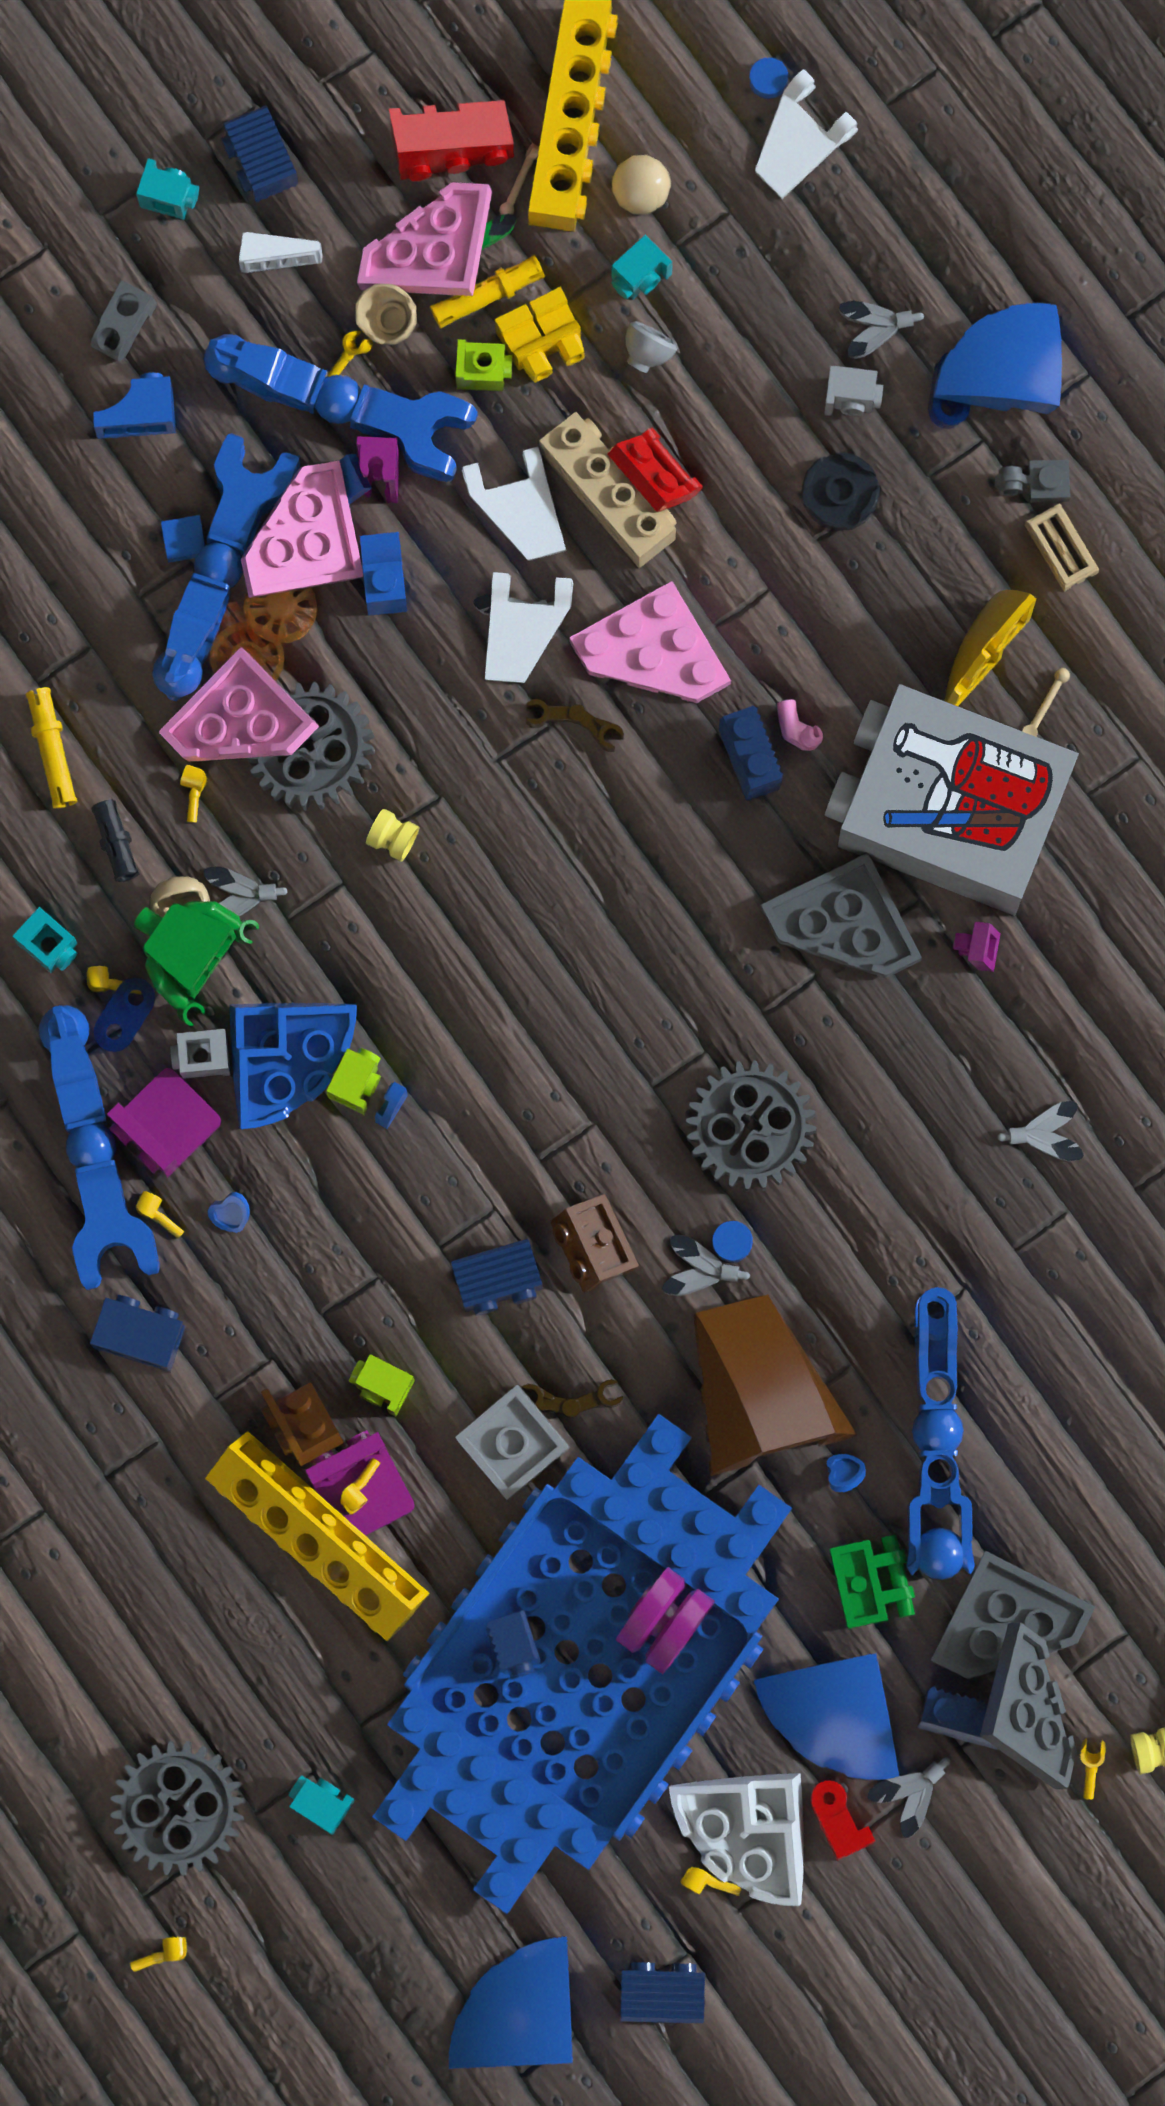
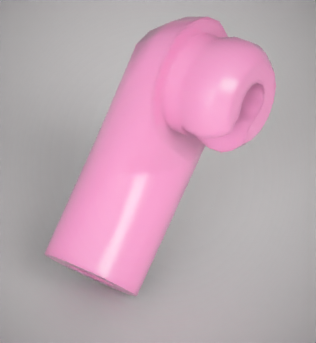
[776,700,823,751]

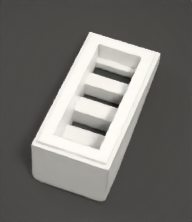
[239,232,323,273]

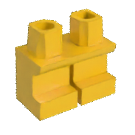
[495,287,584,383]

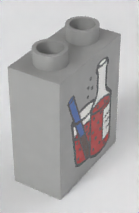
[825,684,1079,916]

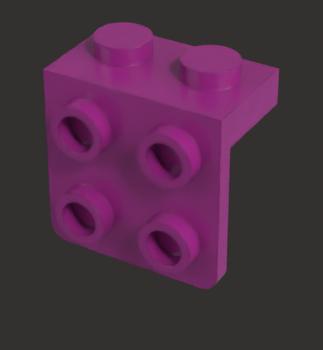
[107,1068,221,1178]
[305,1431,415,1536]

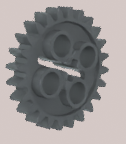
[247,682,375,811]
[686,1060,817,1192]
[110,1741,245,1876]

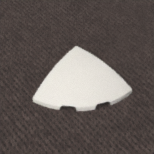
[669,1773,804,1906]

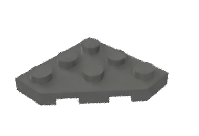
[761,853,922,978]
[930,1551,1095,1680]
[980,1622,1077,1790]

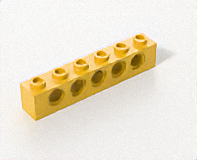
[528,0,618,232]
[205,1431,430,1641]

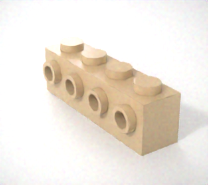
[539,412,677,568]

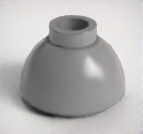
[626,321,678,373]

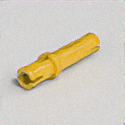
[430,255,545,329]
[25,688,77,809]

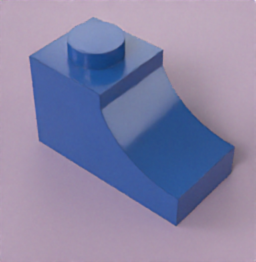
[93,373,176,439]
[360,532,407,616]

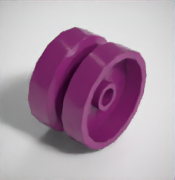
[616,1567,715,1675]

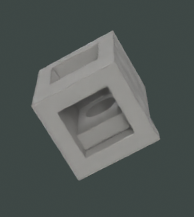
[824,366,883,416]
[170,1029,231,1079]

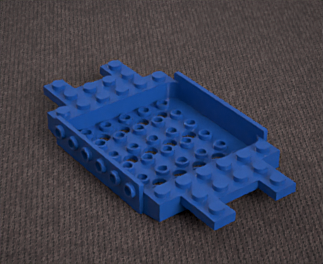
[372,1414,792,1914]

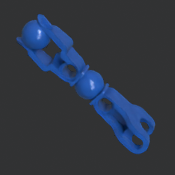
[204,334,478,482]
[152,433,300,701]
[39,1005,160,1290]
[907,1287,975,1580]

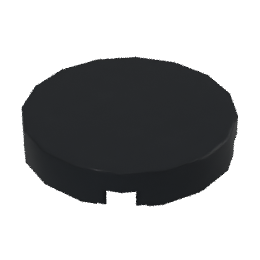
[802,452,880,531]

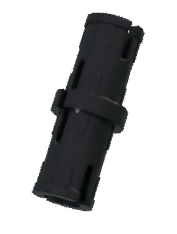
[91,799,140,882]

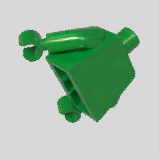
[134,901,259,1026]

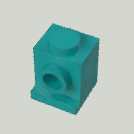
[136,158,199,220]
[611,235,672,299]
[12,907,78,973]
[288,1775,355,1835]

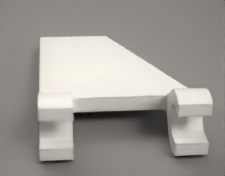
[755,69,858,199]
[462,447,566,561]
[485,572,573,683]

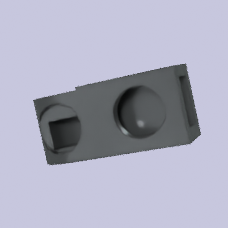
[91,280,158,361]

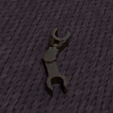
[526,699,624,752]
[522,1379,624,1418]

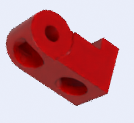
[810,1780,875,1861]

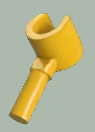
[327,331,373,377]
[180,765,207,823]
[87,966,143,995]
[136,1191,184,1239]
[340,1458,380,1515]
[1080,1738,1106,1799]
[681,1867,741,1896]
[130,1937,187,1972]

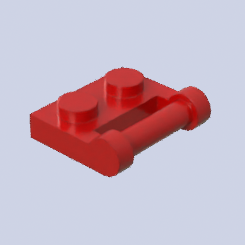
[607,428,703,513]

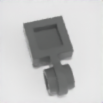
[995,460,1070,503]

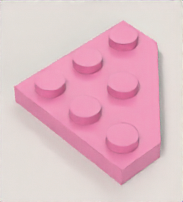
[357,183,492,296]
[241,461,363,598]
[569,581,731,703]
[159,647,319,762]

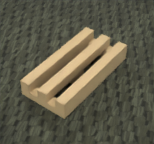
[1025,504,1099,592]

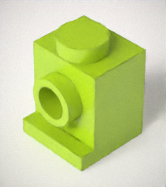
[456,340,513,391]
[326,1048,381,1115]
[349,1354,415,1417]

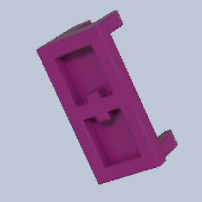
[357,437,400,503]

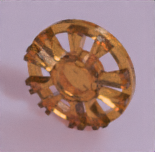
[243,587,317,643]
[210,622,284,682]

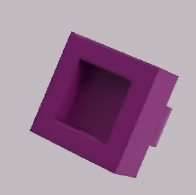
[953,922,1001,972]

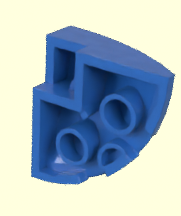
[933,303,1062,414]
[229,1003,357,1129]
[754,1653,899,1780]
[449,1937,573,2069]

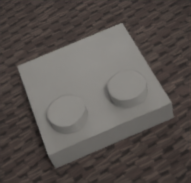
[455,1385,570,1500]

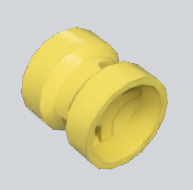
[366,809,419,862]
[1130,1728,1165,1775]

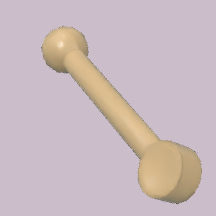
[499,143,539,215]
[1022,668,1070,737]

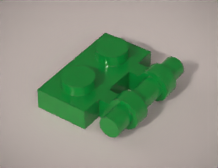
[829,1535,916,1630]

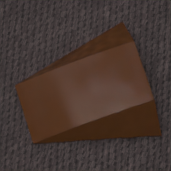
[693,1294,857,1476]

